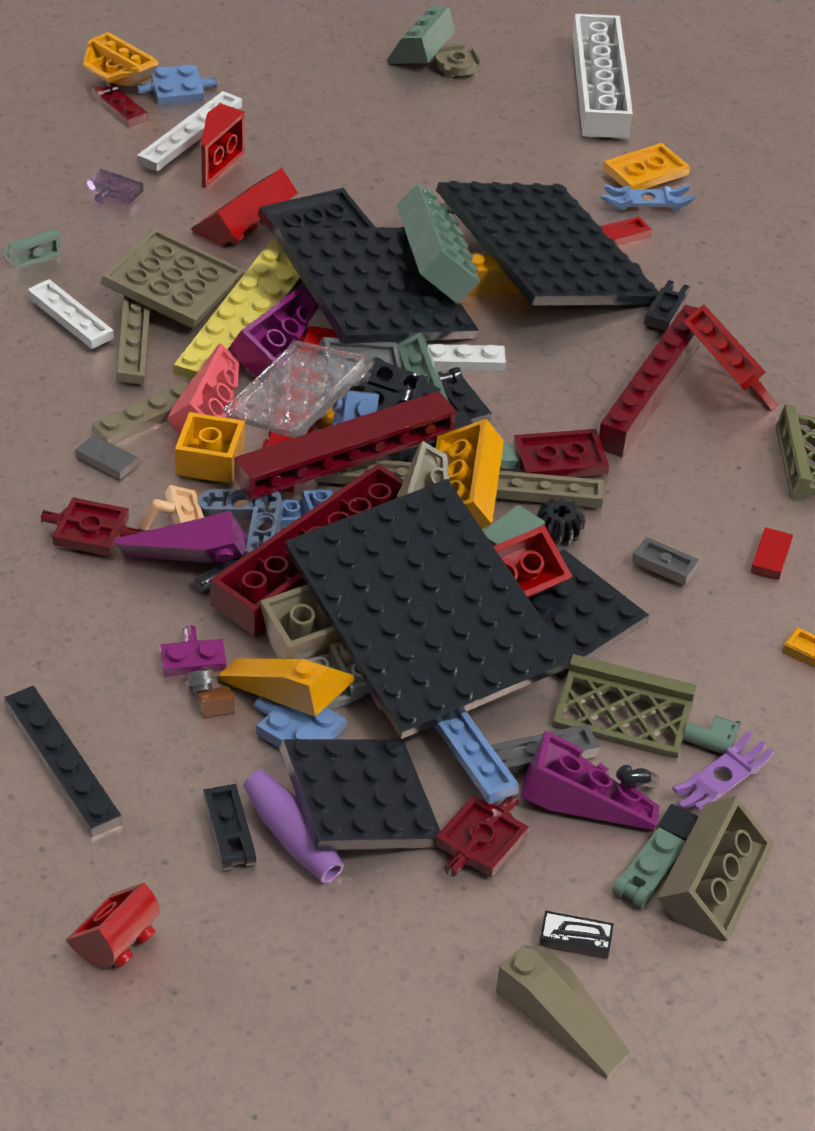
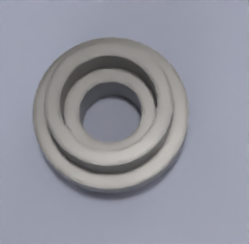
[185,669,218,691]

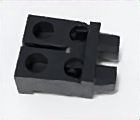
[364,359,441,411]

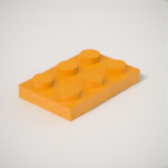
[603,143,690,189]

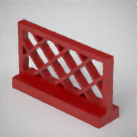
[683,304,778,410]

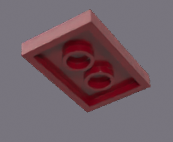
[513,429,609,477]

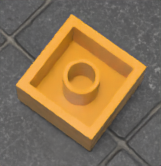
[175,412,245,484]

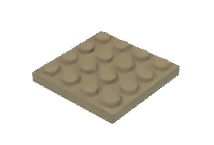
[101,228,245,329]

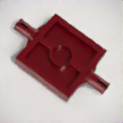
[41,497,142,556]
[435,795,529,878]

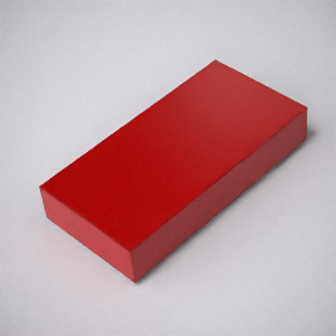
[601,216,652,246]
[751,527,793,580]

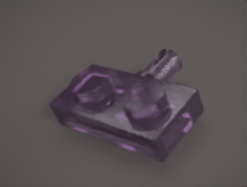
[87,168,144,204]

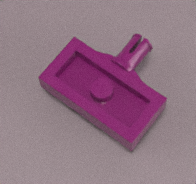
[160,625,226,677]

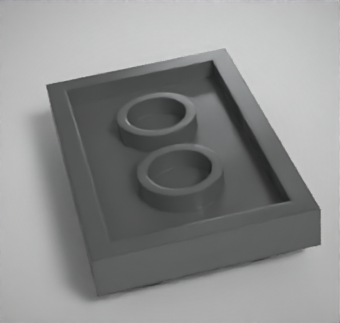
[319,337,403,392]

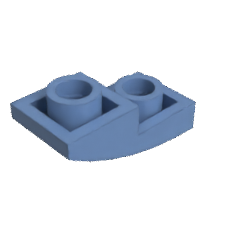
[280,490,333,529]

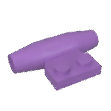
[243,770,344,883]

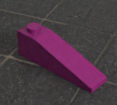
[115,511,248,563]

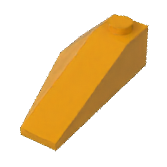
[217,658,355,717]

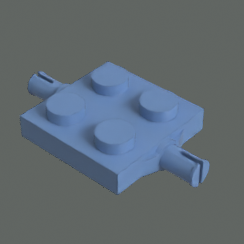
[137,65,217,105]
[254,697,347,748]

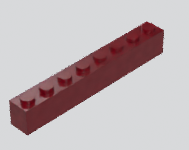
[599,305,701,458]
[234,391,456,501]

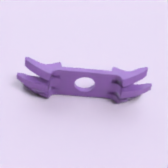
[672,731,775,810]

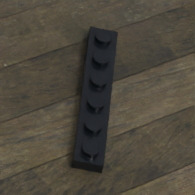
[4,685,122,837]

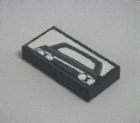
[539,910,614,959]

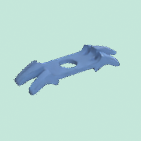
[600,184,695,211]

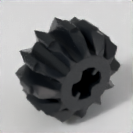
[536,498,586,546]

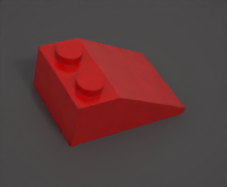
[201,103,245,188]

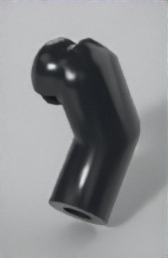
[616,765,660,789]

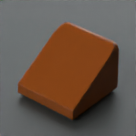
[197,686,235,718]

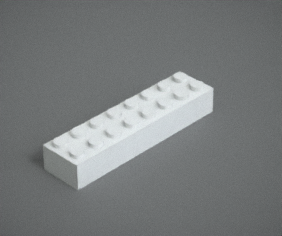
[572,14,633,139]

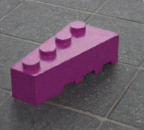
[227,285,319,387]

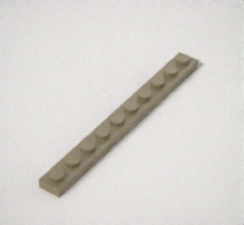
[315,459,604,508]

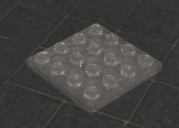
[222,340,373,438]

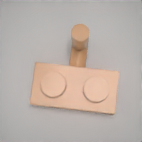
[139,485,204,530]

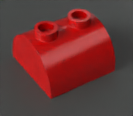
[66,882,160,968]

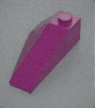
[520,730,660,830]

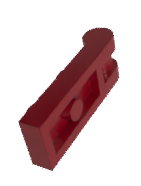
[91,83,148,128]

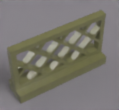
[776,404,815,501]
[553,654,697,758]

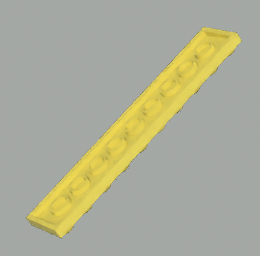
[174,237,303,379]

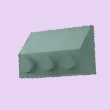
[387,5,455,64]

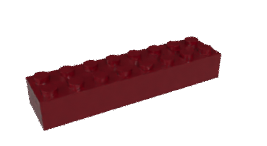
[210,463,404,637]

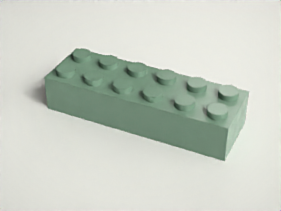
[397,183,480,304]

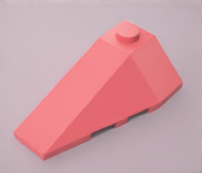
[167,343,239,434]

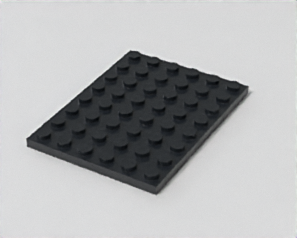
[436,181,659,305]
[285,479,571,739]

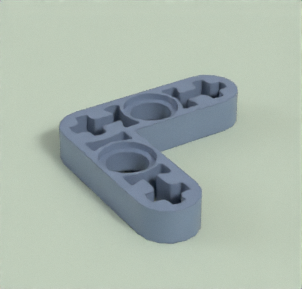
[198,489,283,553]

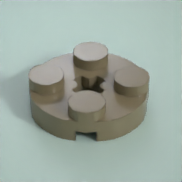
[435,44,481,79]

